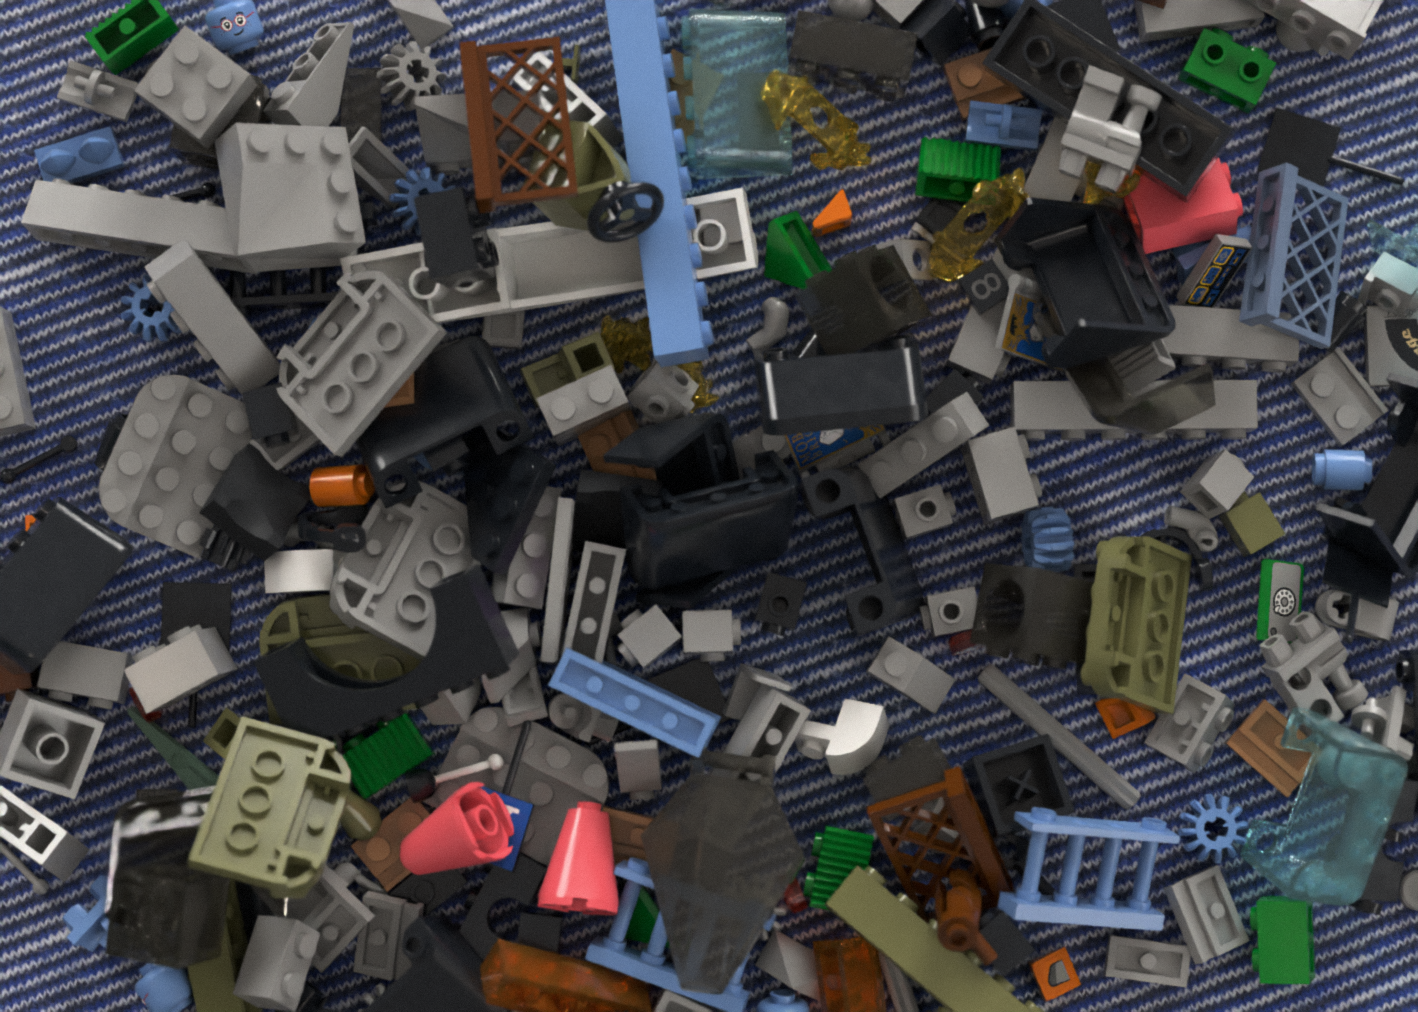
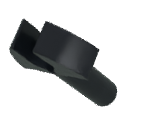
[998,835,1055,895]

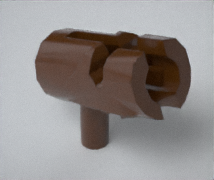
[935,868,998,966]

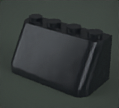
[0,497,134,675]

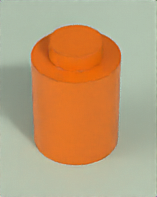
[309,464,375,507]

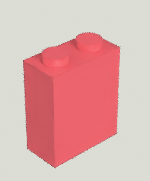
[1121,157,1243,254]

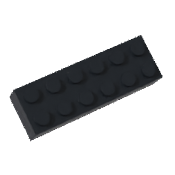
[982,0,1234,203]

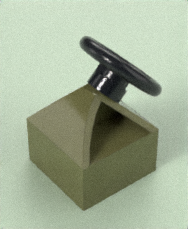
[522,118,664,243]

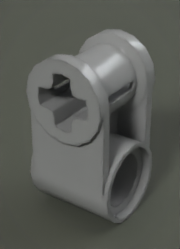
[1315,589,1399,642]

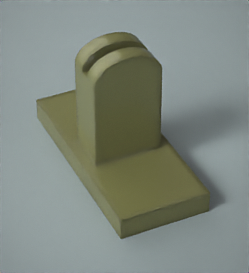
[562,45,581,84]

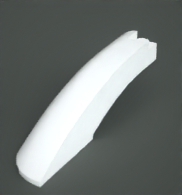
[340,188,758,323]

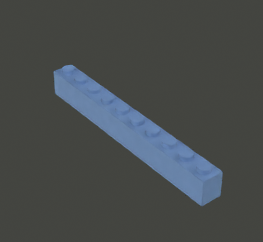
[605,0,714,367]

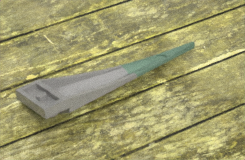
[127,706,375,973]

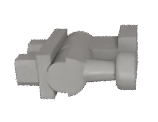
[1059,65,1162,194]
[1260,611,1368,738]

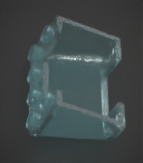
[681,8,793,179]
[1240,707,1408,906]

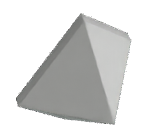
[386,0,454,50]
[349,126,410,209]
[755,930,846,1005]

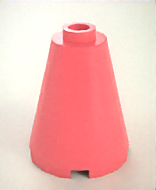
[399,782,514,875]
[537,801,619,916]

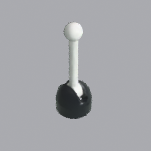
[405,754,504,803]

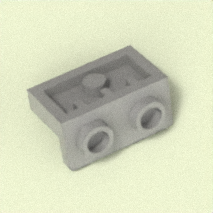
[1144,673,1235,774]

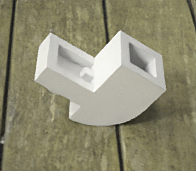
[264,549,346,594]
[795,699,889,775]

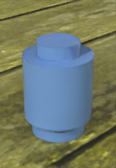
[1312,449,1373,491]

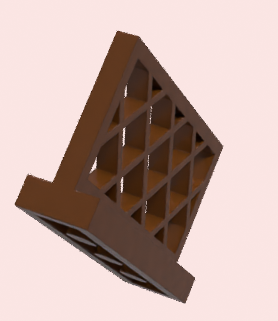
[459,36,578,213]
[867,766,1015,924]

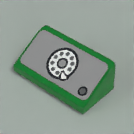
[1256,559,1304,644]

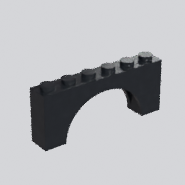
[253,564,520,742]

